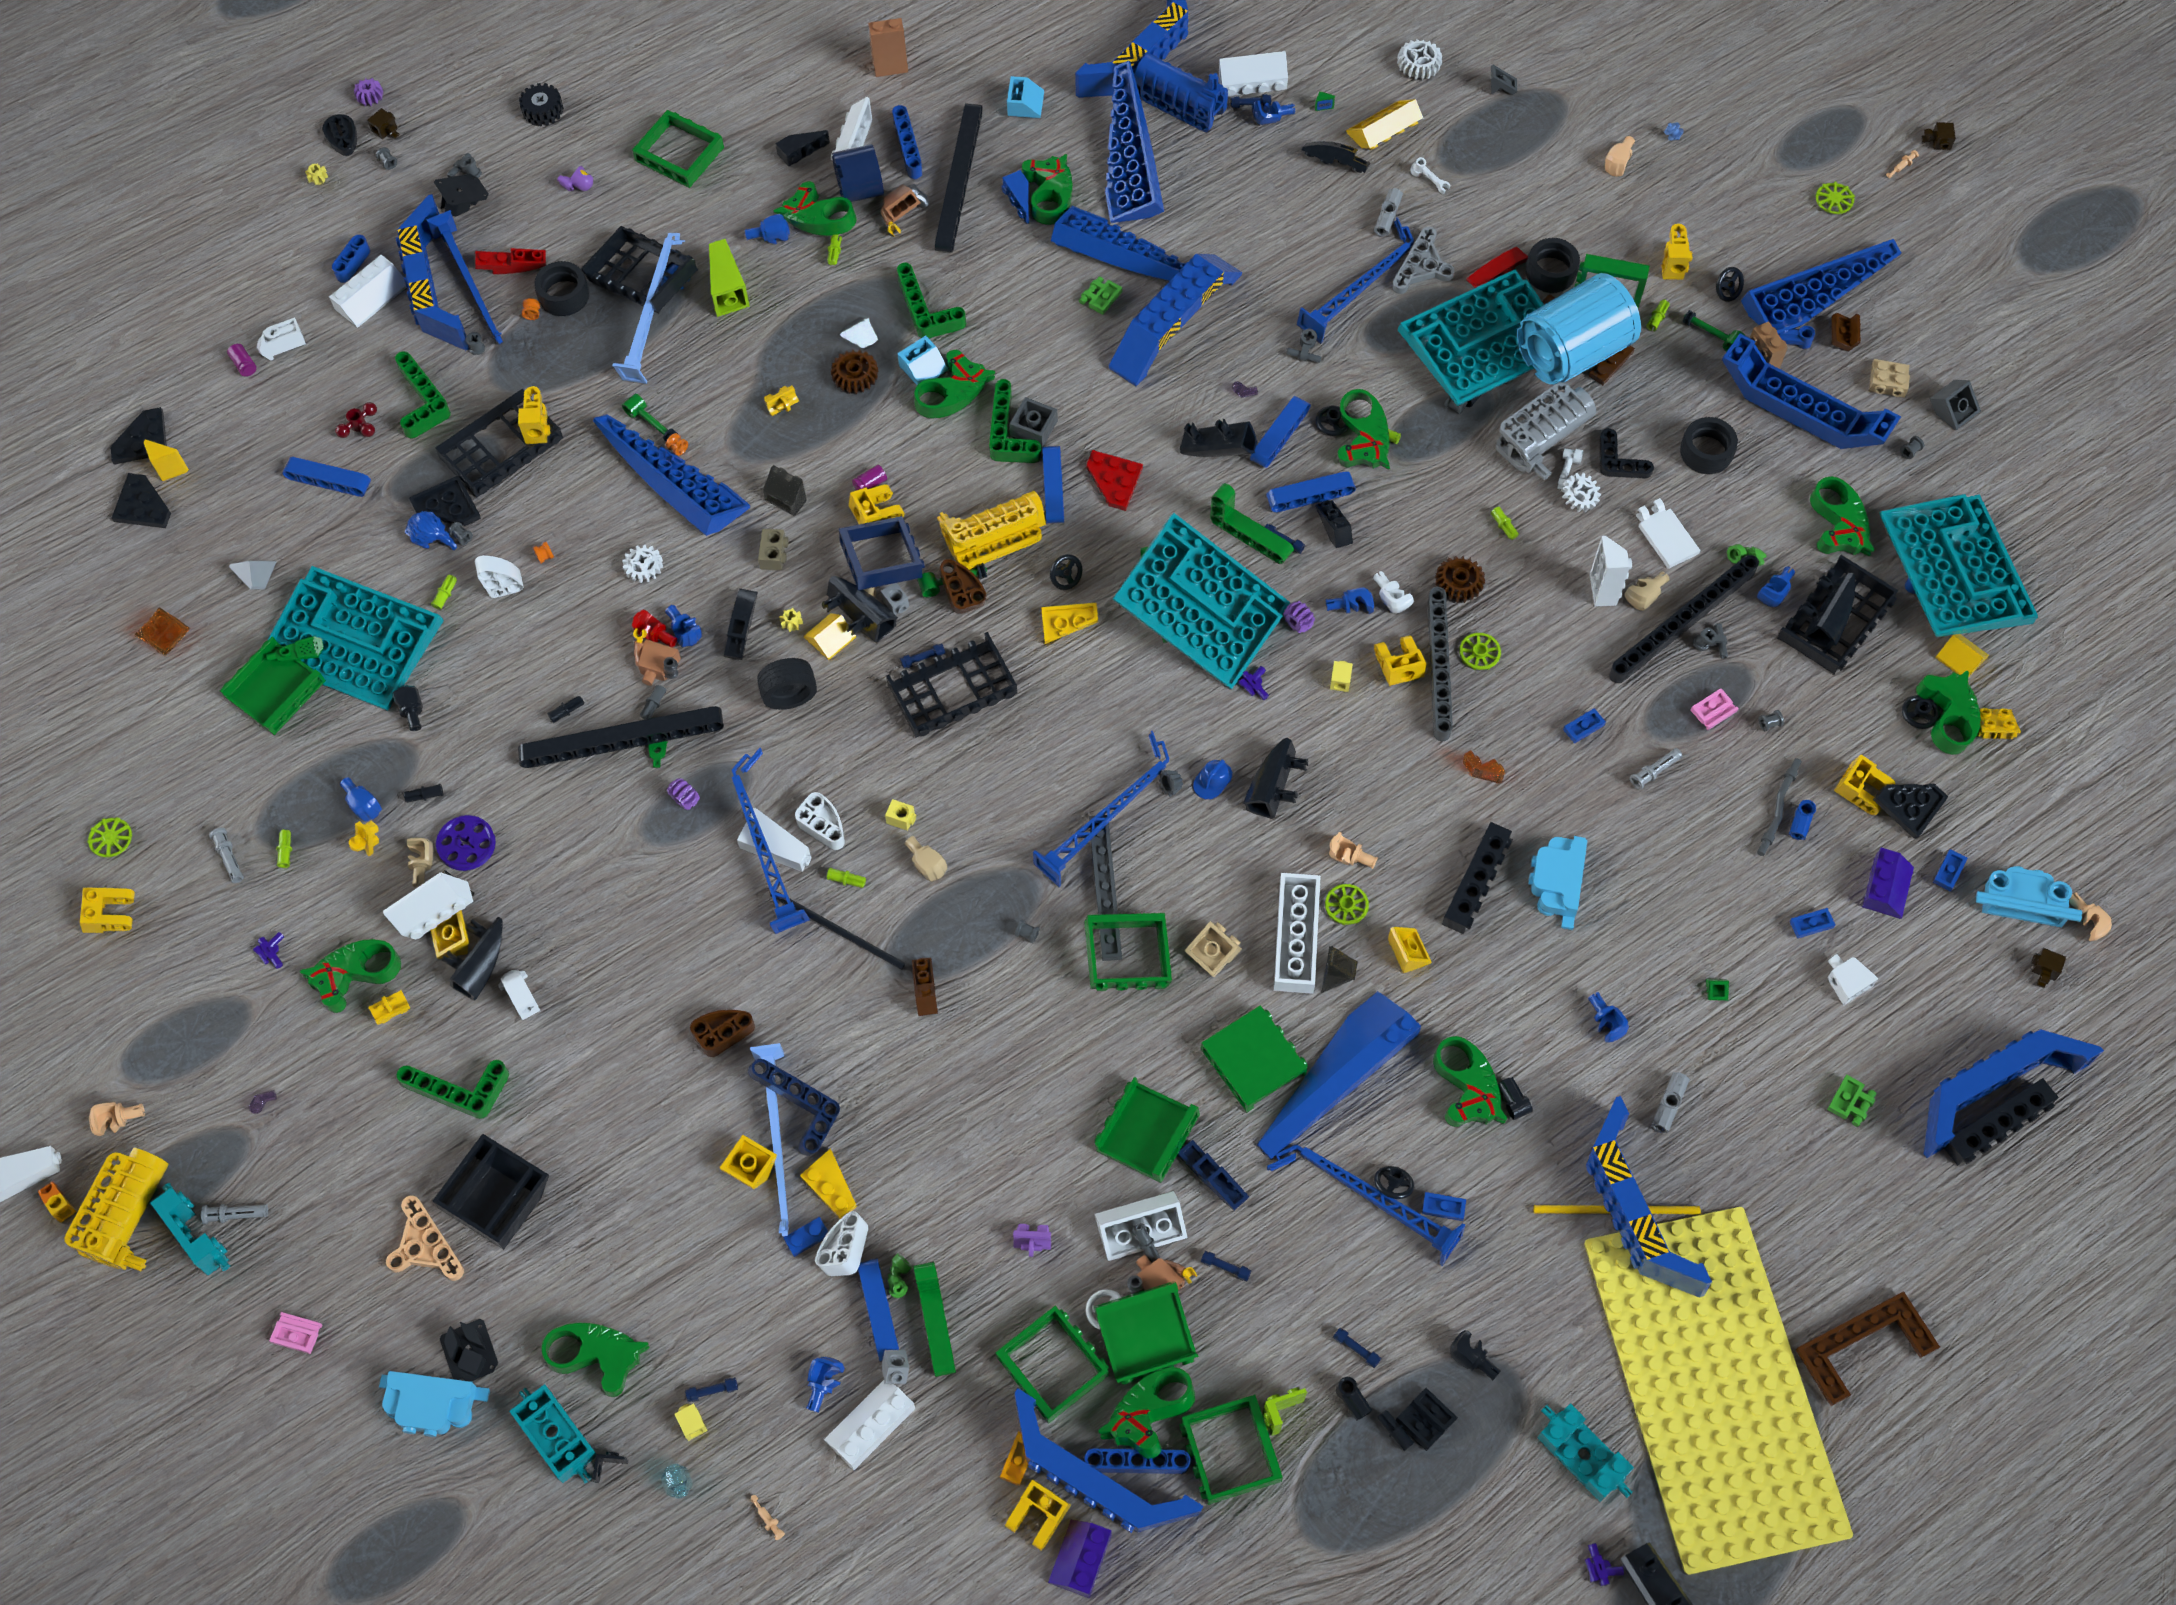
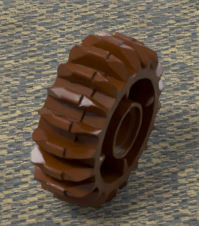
[831,349,879,394]
[1435,555,1485,603]

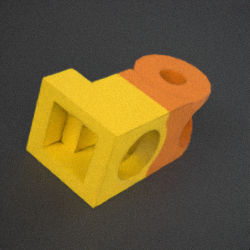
[38,1181,77,1223]

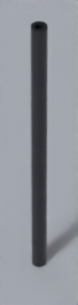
[770,891,905,970]

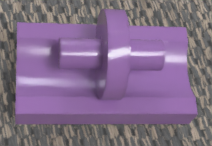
[1013,1224,1051,1257]

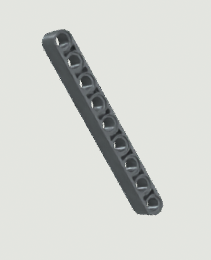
[1427,587,1453,741]

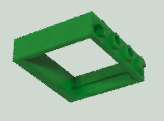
[632,110,724,188]
[1574,254,1650,309]
[1084,913,1172,991]
[995,1305,1109,1424]
[1179,1395,1283,1505]

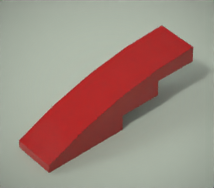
[1466,246,1528,288]

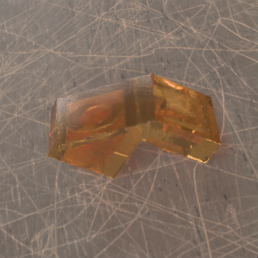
[1463,750,1505,783]

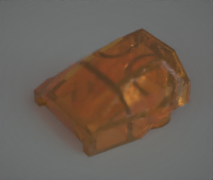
[134,607,190,656]

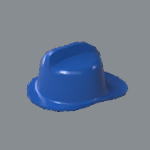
[1193,759,1232,799]

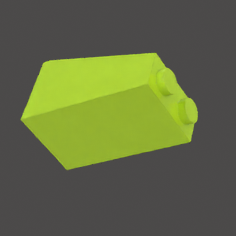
[709,239,750,317]

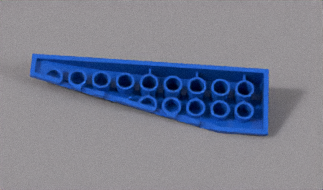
[1105,60,1164,223]
[1051,206,1188,281]
[1257,991,1421,1160]

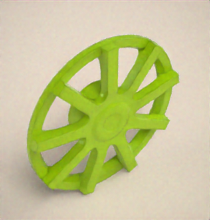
[1816,181,1855,214]
[1459,633,1501,670]
[87,817,132,857]
[1325,884,1369,925]

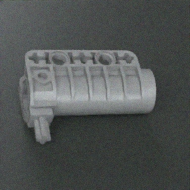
[1496,382,1596,480]

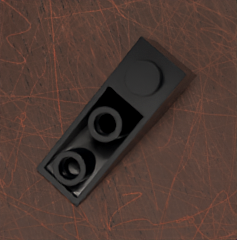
[775,130,830,167]
[1315,500,1353,548]

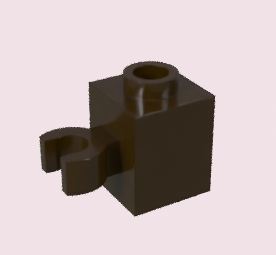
[367,108,400,139]
[1922,122,1956,150]
[2031,948,2066,988]

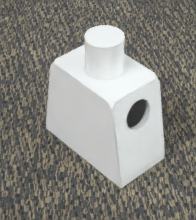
[1828,954,1878,1005]

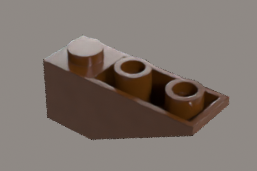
[912,958,938,1016]

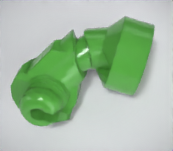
[1727,544,1767,566]
[888,1253,912,1298]

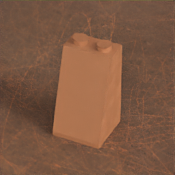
[868,18,908,77]

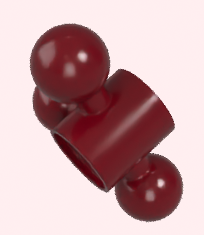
[335,402,377,438]

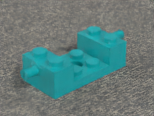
[151,1183,230,1276]
[509,1384,597,1483]
[1537,1403,1634,1502]

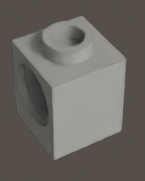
[881,583,909,615]
[881,1350,909,1384]

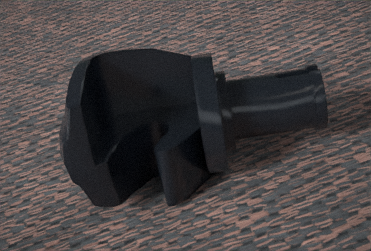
[393,685,423,731]
[1450,1330,1501,1381]

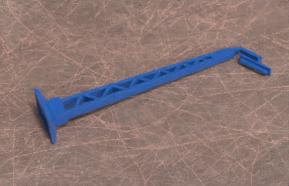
[426,210,503,345]
[1297,217,1414,344]
[1033,731,1169,888]
[732,748,810,934]
[1267,1145,1465,1266]

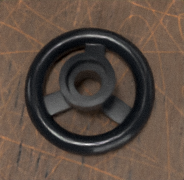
[1716,267,1744,302]
[1315,405,1350,436]
[1050,554,1083,590]
[1902,695,1940,729]
[1374,1166,1414,1199]

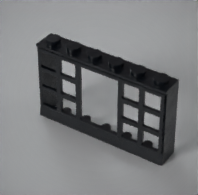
[581,226,698,314]
[435,388,563,498]
[1777,555,1898,675]
[886,632,1017,738]

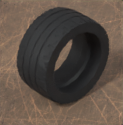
[1526,238,1580,293]
[534,261,589,317]
[1680,417,1738,474]
[757,658,817,710]

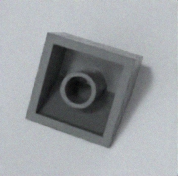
[1930,380,1981,430]

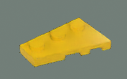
[1041,602,1098,644]
[800,1148,857,1219]

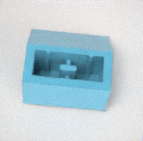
[1007,76,1044,118]
[898,336,948,385]

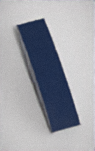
[1178,1140,1249,1211]

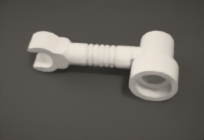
[1410,157,1451,194]
[1557,448,1583,489]

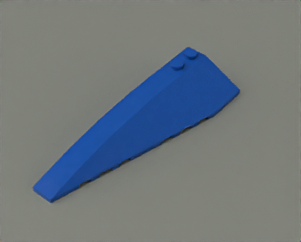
[1741,239,1901,335]
[593,414,751,536]

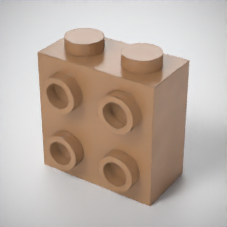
[1750,321,1788,369]

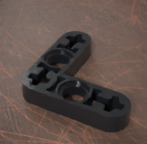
[1600,428,1654,479]

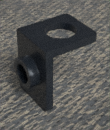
[592,1452,629,1483]

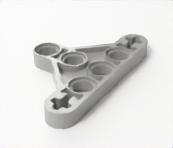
[1392,227,1454,294]

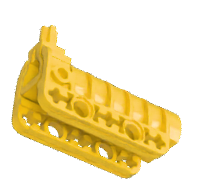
[937,491,1046,569]
[64,1148,169,1271]

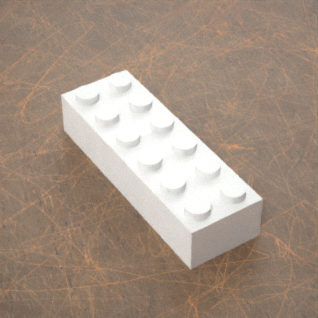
[1274,873,1320,994]

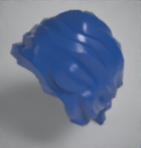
[405,511,457,550]

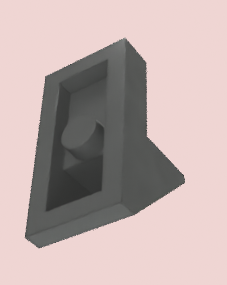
[1491,65,1518,95]

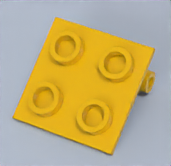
[1977,708,2021,739]

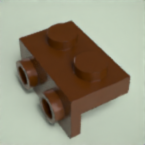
[1832,313,1861,352]

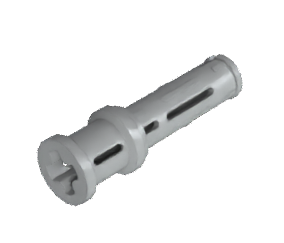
[1630,748,1683,790]
[209,828,244,883]
[201,1204,268,1224]

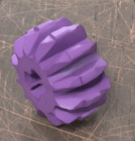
[354,78,383,107]
[1283,601,1315,633]
[667,778,700,810]

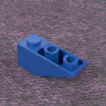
[1001,170,1029,224]

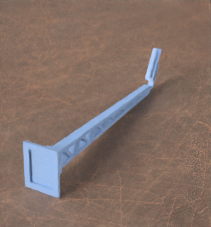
[612,233,685,384]
[750,1043,789,1236]

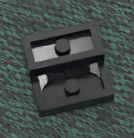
[1396,1388,1458,1451]

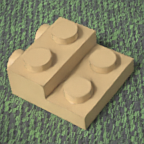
[1869,359,1910,398]
[1185,921,1242,977]

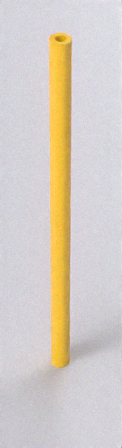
[1533,1205,1701,1214]

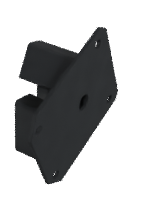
[434,174,489,217]
[440,1319,498,1382]

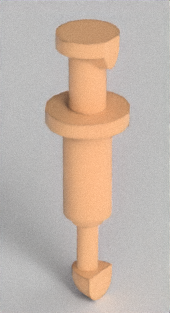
[1886,150,1919,178]
[751,1495,785,1540]

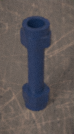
[1231,94,1271,108]
[1265,524,1305,554]
[900,643,945,669]
[1201,1251,1252,1282]
[1333,1328,1382,1369]
[685,1377,738,1402]

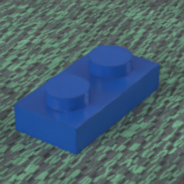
[1563,708,1606,744]
[1932,849,1968,892]
[1789,908,1835,939]
[1422,1192,1466,1221]
[783,1217,828,1257]

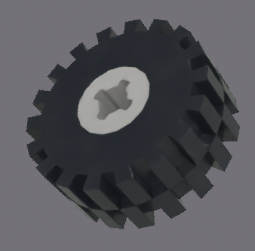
[519,83,564,126]

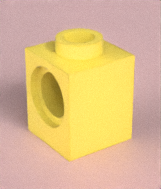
[1330,661,1353,692]
[885,799,917,831]
[675,1403,708,1441]

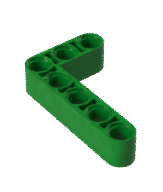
[897,262,966,338]
[395,351,451,439]
[989,379,1041,463]
[1210,483,1294,564]
[396,1060,509,1119]
[913,1261,956,1377]

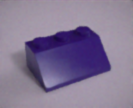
[1862,847,1914,919]
[1048,1519,1112,1599]

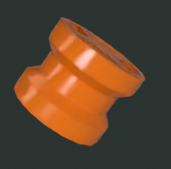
[522,298,540,320]
[665,433,688,456]
[533,542,554,564]

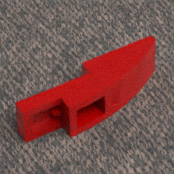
[475,248,546,274]

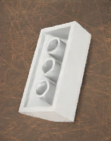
[1218,51,1288,96]
[831,97,872,160]
[329,255,407,328]
[1590,536,1632,607]
[383,872,473,940]
[1095,1191,1187,1261]
[824,1380,915,1470]

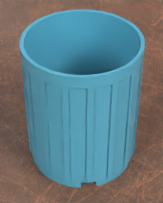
[1517,273,1641,385]

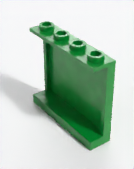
[220,637,326,735]
[1201,1005,1308,1113]
[1094,1077,1200,1183]
[1093,1281,1199,1385]

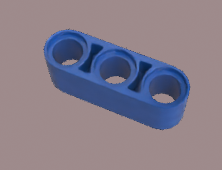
[332,235,370,283]

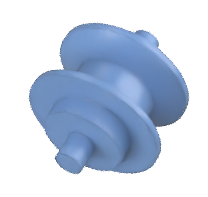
[1664,122,1684,141]

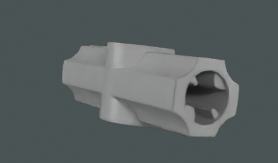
[1374,188,1403,237]
[1651,1072,1690,1133]

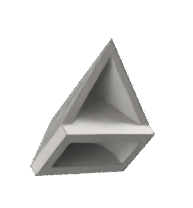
[229,561,277,590]

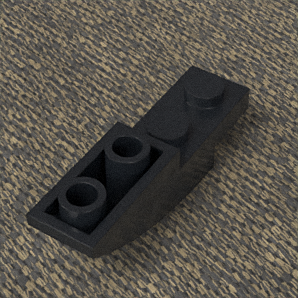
[1302,141,1370,173]
[724,588,758,660]

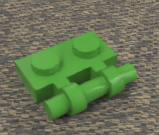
[1079,276,1122,315]
[1827,1074,1877,1127]

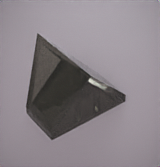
[838,317,879,350]
[1321,946,1358,993]

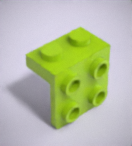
[1263,1387,1307,1436]

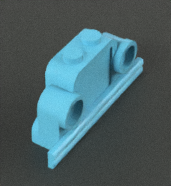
[1528,836,1587,930]
[1976,866,2082,928]
[379,1371,490,1437]

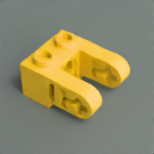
[1661,224,1692,280]
[518,386,550,444]
[848,484,905,524]
[1374,635,1426,686]
[1834,755,1896,815]
[80,888,135,933]
[1005,1479,1071,1551]

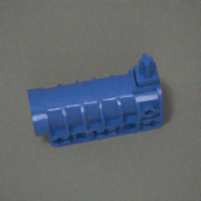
[1134,53,1228,132]

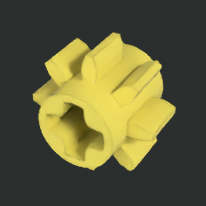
[305,163,328,185]
[779,608,803,632]

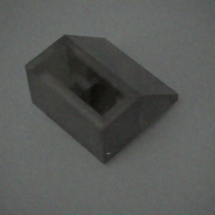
[763,465,807,516]

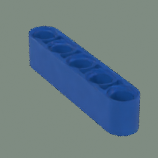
[892,105,922,179]
[1250,396,1311,468]
[1042,446,1064,523]
[282,457,371,497]
[1266,471,1356,512]
[858,1258,899,1362]
[1084,1449,1190,1474]

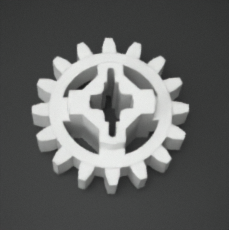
[1561,473,1601,512]
[622,545,663,583]

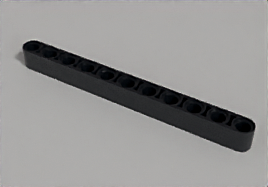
[935,103,983,253]
[1609,555,1759,683]
[518,706,724,768]

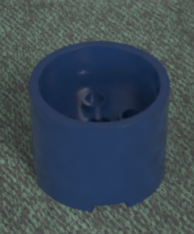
[832,144,884,202]

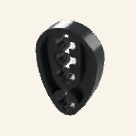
[322,114,358,156]

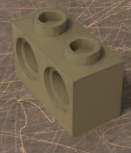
[758,529,789,570]

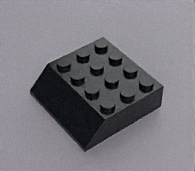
[432,1134,549,1250]

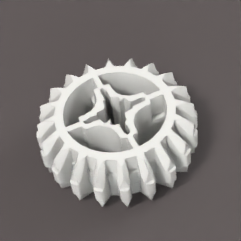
[1397,39,1442,81]

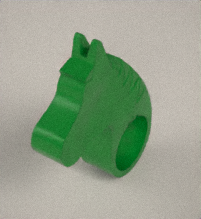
[1916,671,1981,755]
[542,1323,650,1397]

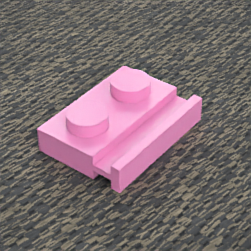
[1690,689,1739,730]
[269,1312,322,1354]

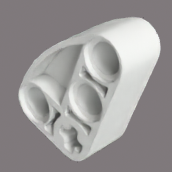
[475,555,524,598]
[795,792,845,850]
[815,1211,868,1276]

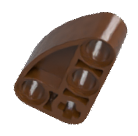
[939,559,986,614]
[690,1010,755,1057]

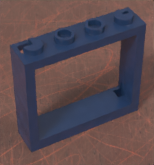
[839,516,925,590]

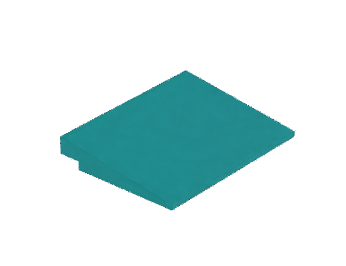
[1397,269,1544,406]
[1880,494,2038,637]
[1112,513,1291,690]
[268,566,444,711]

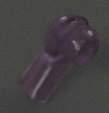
[1232,381,1258,398]
[249,1090,277,1114]

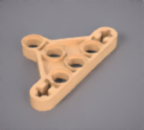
[386,1196,464,1281]

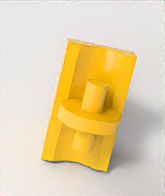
[764,385,799,416]
[349,820,379,856]
[369,990,411,1025]

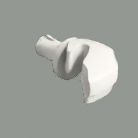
[1373,571,1414,614]

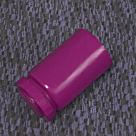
[227,343,257,377]
[852,465,887,491]

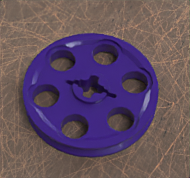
[436,815,496,871]

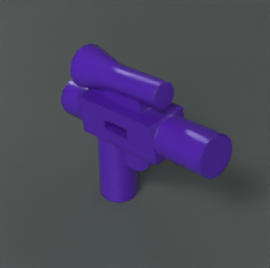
[1238,666,1269,700]
[253,932,284,969]
[1585,1543,1624,1586]

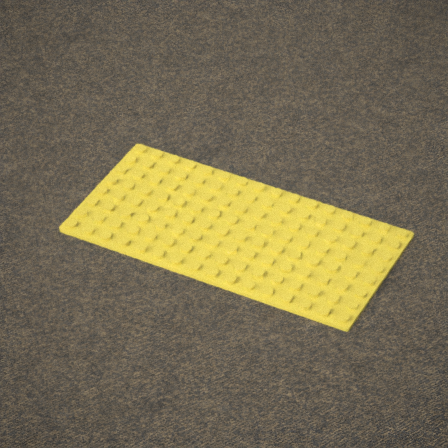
[1584,1207,1853,1575]

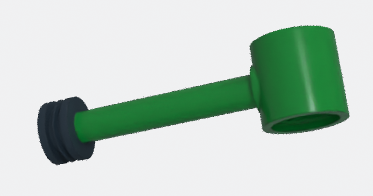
[1683,310,1746,352]
[621,393,678,441]
[917,563,987,598]

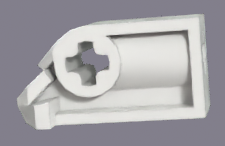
[257,318,306,360]
[498,970,540,1020]

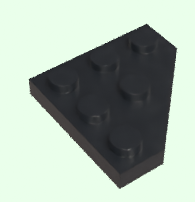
[110,407,167,465]
[112,473,171,528]
[409,475,481,526]
[1873,784,1948,839]

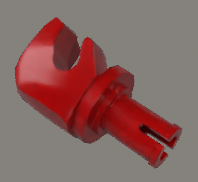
[632,609,678,648]

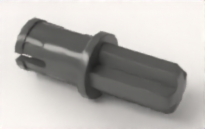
[640,685,666,720]
[1132,1223,1160,1263]

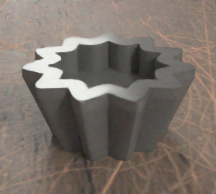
[1159,770,1183,797]

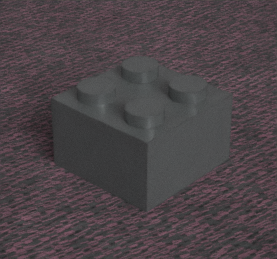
[1010,397,1058,448]

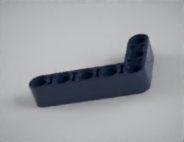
[748,1059,840,1156]

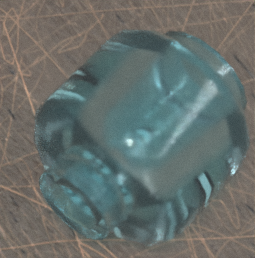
[661,1464,693,1498]

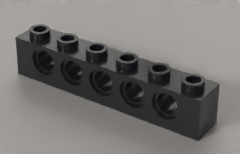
[1442,822,1513,934]
[1944,1078,2059,1166]

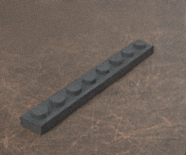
[1089,815,1122,961]

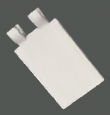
[1636,498,1700,569]

